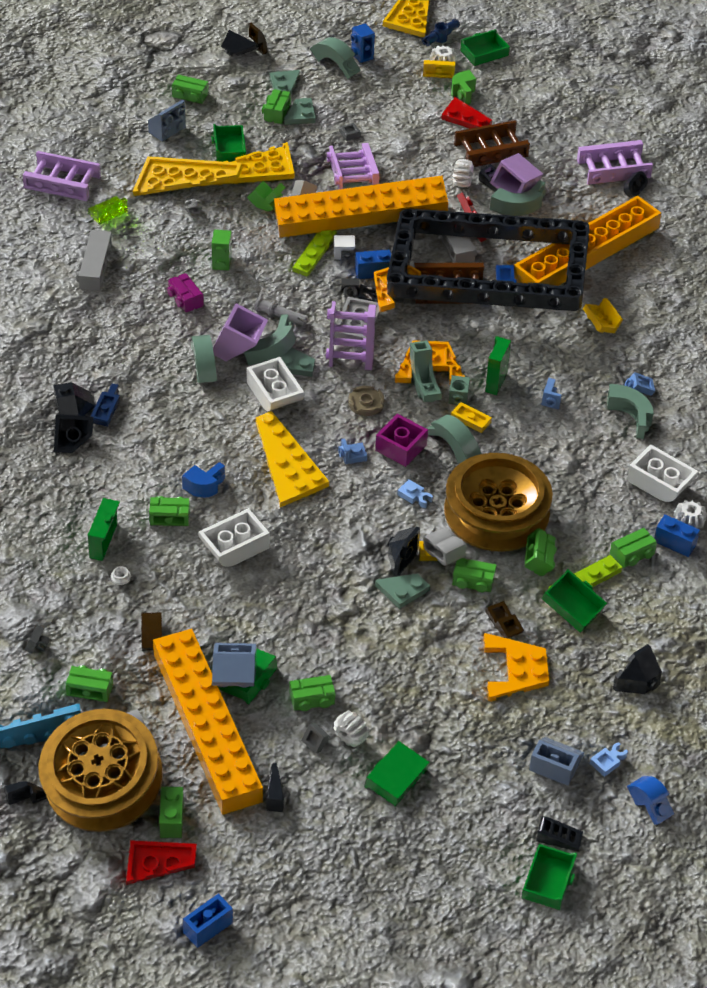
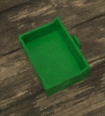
[460,29,510,66]
[211,124,246,162]
[485,336,511,395]
[88,498,120,561]
[541,569,607,633]
[218,648,278,705]
[364,741,430,807]
[521,844,577,910]

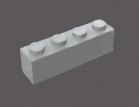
[439,207,477,263]
[76,230,112,291]

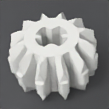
[430,46,457,63]
[453,159,473,188]
[674,499,707,529]
[333,710,369,748]

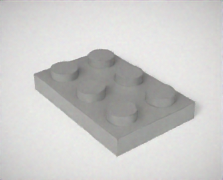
[335,297,380,340]

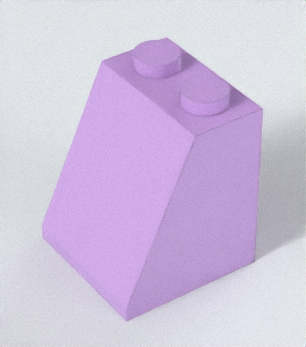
[490,153,543,193]
[213,304,268,361]

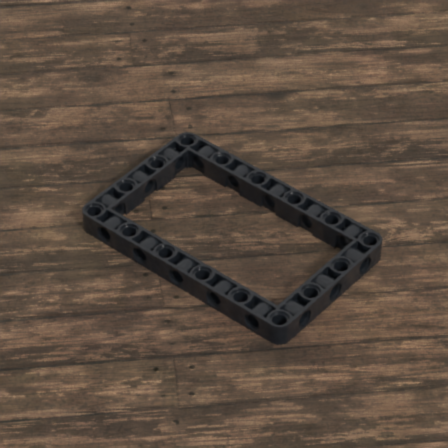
[387,208,590,311]

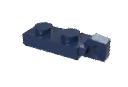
[91,383,120,427]

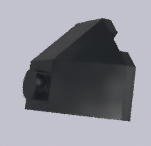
[221,30,260,56]
[53,382,95,416]
[53,414,94,453]
[387,526,420,577]
[613,644,662,694]

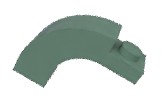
[310,37,361,79]
[490,180,546,216]
[244,314,296,366]
[191,335,217,383]
[410,340,442,402]
[607,384,654,439]
[426,414,482,464]

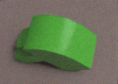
[451,70,476,104]
[247,181,286,211]

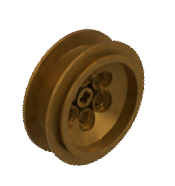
[444,453,553,552]
[39,709,163,832]

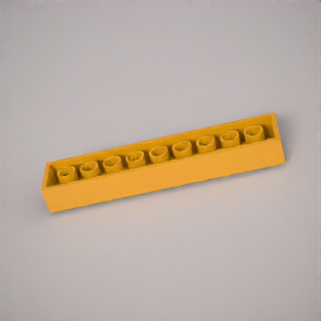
[274,175,448,238]
[514,195,662,286]
[153,628,263,815]

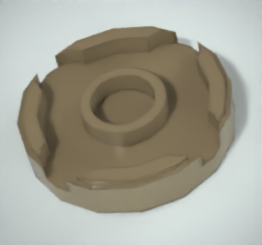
[348,386,384,416]

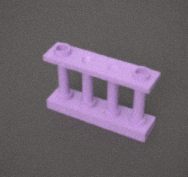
[577,140,653,185]
[327,143,379,190]
[22,151,101,201]
[326,301,376,370]

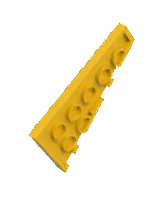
[382,0,429,38]
[202,142,295,186]
[132,156,243,196]
[256,411,329,508]

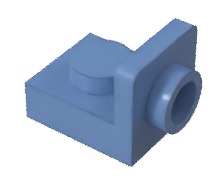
[625,372,655,396]
[541,378,562,409]
[338,438,367,464]

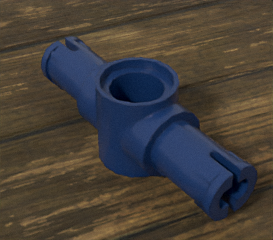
[422,19,460,47]

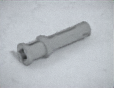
[254,296,308,326]

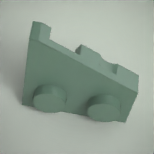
[269,70,300,94]
[284,98,315,125]
[281,348,315,377]
[375,574,430,609]

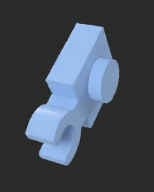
[397,480,433,508]
[590,742,628,777]

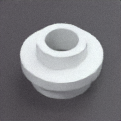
[111,566,131,585]

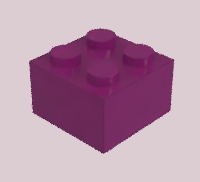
[375,414,428,467]

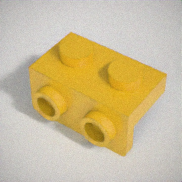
[583,298,623,333]

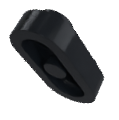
[624,171,648,198]

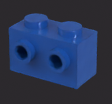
[351,23,375,63]
[355,250,391,279]
[654,515,700,557]
[183,893,233,948]

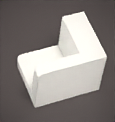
[334,235,355,260]

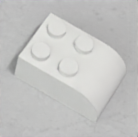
[247,357,304,411]
[627,444,698,502]
[198,508,270,567]

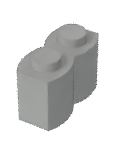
[423,528,466,565]

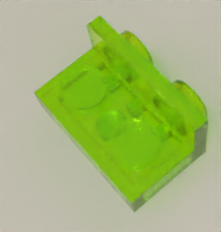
[88,196,128,225]

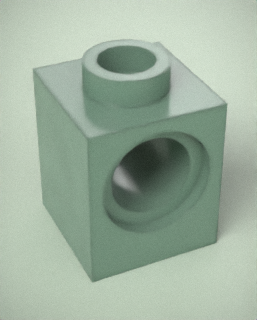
[448,375,470,405]

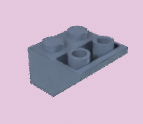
[148,100,186,142]
[212,643,257,688]
[529,737,584,786]

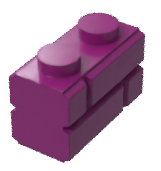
[167,273,204,313]

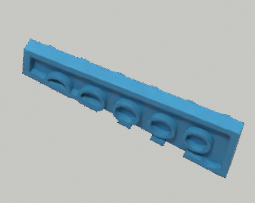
[0,704,81,748]

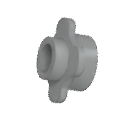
[185,199,202,214]

